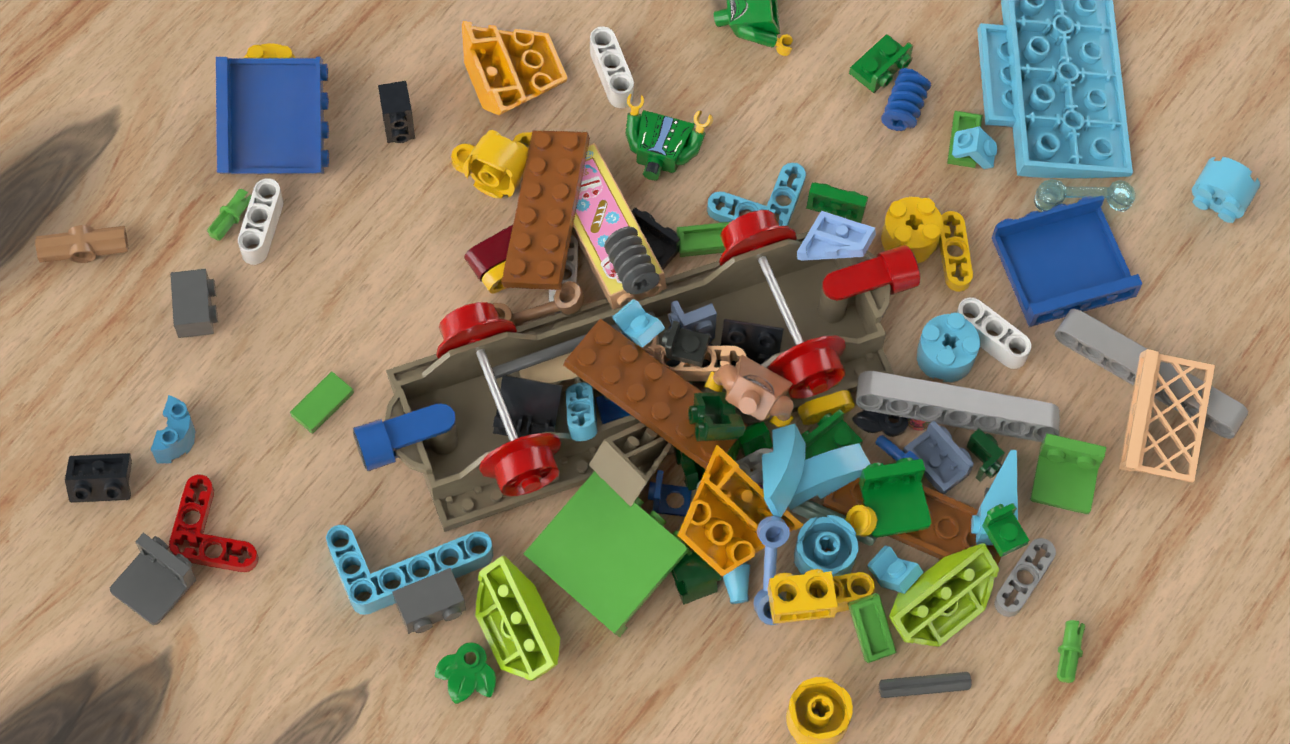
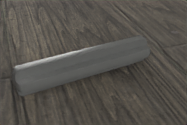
[879,672,972,698]

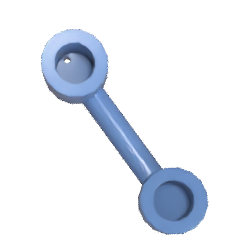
[753,516,790,625]

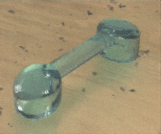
[1034,179,1136,212]

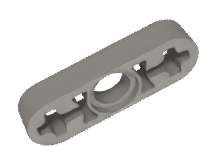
[994,538,1056,617]

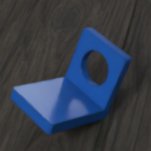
[648,470,692,517]

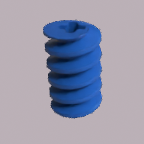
[881,68,931,131]

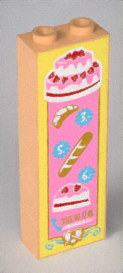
[572,143,667,310]

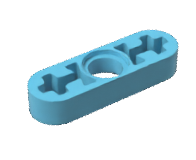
[566,383,598,441]

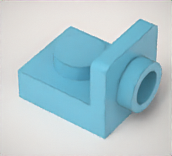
[613,299,665,348]
[867,545,923,594]

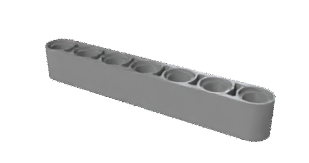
[1055,309,1248,439]
[856,371,1060,442]

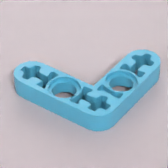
[707,163,806,226]

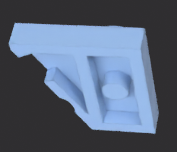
[797,211,876,261]

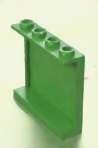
[523,471,692,637]

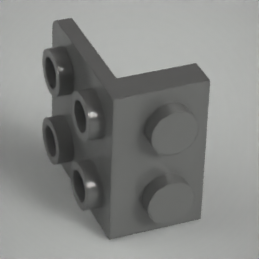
[110,532,196,625]

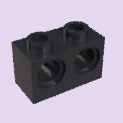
[378,81,415,143]

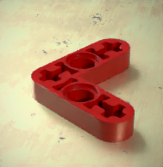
[169,474,259,572]

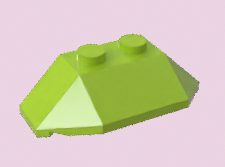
[889,543,999,647]
[475,556,560,681]

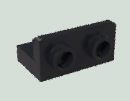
[631,207,680,270]
[65,453,132,503]

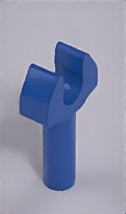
[875,435,919,461]

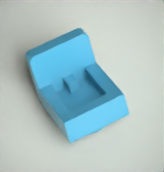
[952,126,997,169]

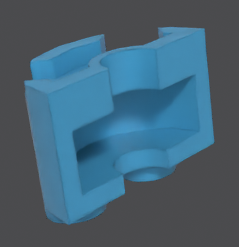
[151,395,196,464]

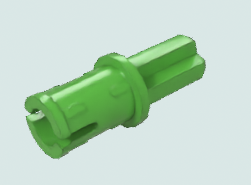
[207,189,251,241]
[1057,620,1085,683]

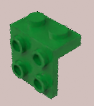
[859,457,932,538]

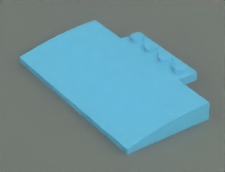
[977,0,1133,178]

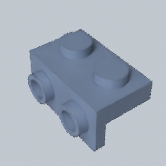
[668,300,717,343]
[903,421,974,494]

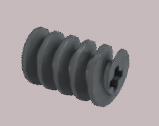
[604,226,660,294]

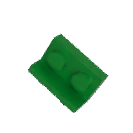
[849,34,913,93]
[806,182,868,223]
[801,409,863,460]

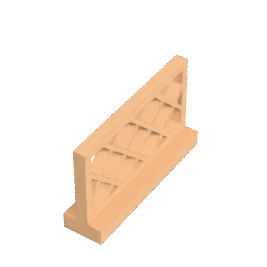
[1119,349,1215,483]

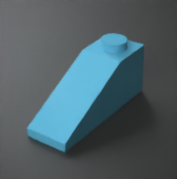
[971,450,1018,545]

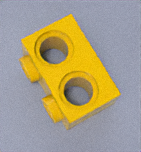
[767,569,838,624]

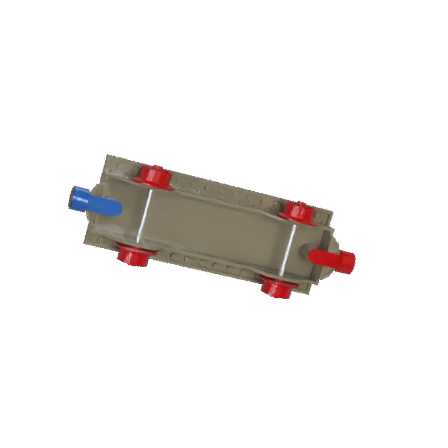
[353,210,920,532]

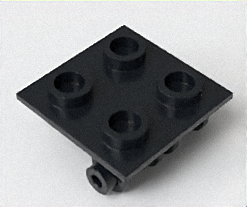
[718,319,784,367]
[493,375,562,438]

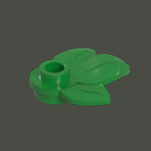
[435,642,496,704]

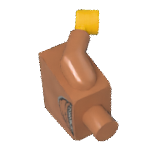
[704,355,793,428]

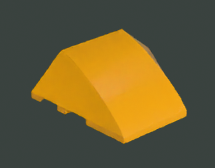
[462,21,568,115]
[677,445,803,576]

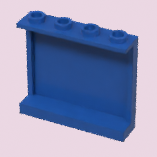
[216,57,329,174]
[991,195,1142,327]

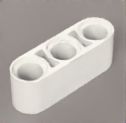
[590,26,634,108]
[238,178,283,265]
[956,297,1031,369]

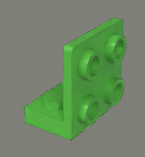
[1030,433,1106,514]

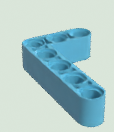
[326,525,493,615]

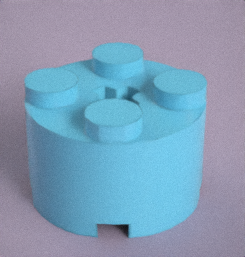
[1192,157,1260,223]
[916,312,980,382]
[794,515,858,577]

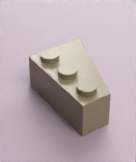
[589,422,673,507]

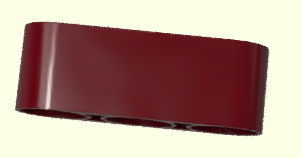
[464,224,513,282]

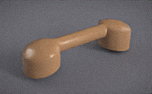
[493,281,584,326]

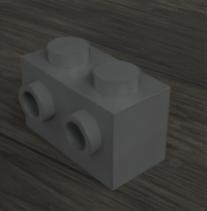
[170,269,218,338]
[392,568,466,634]

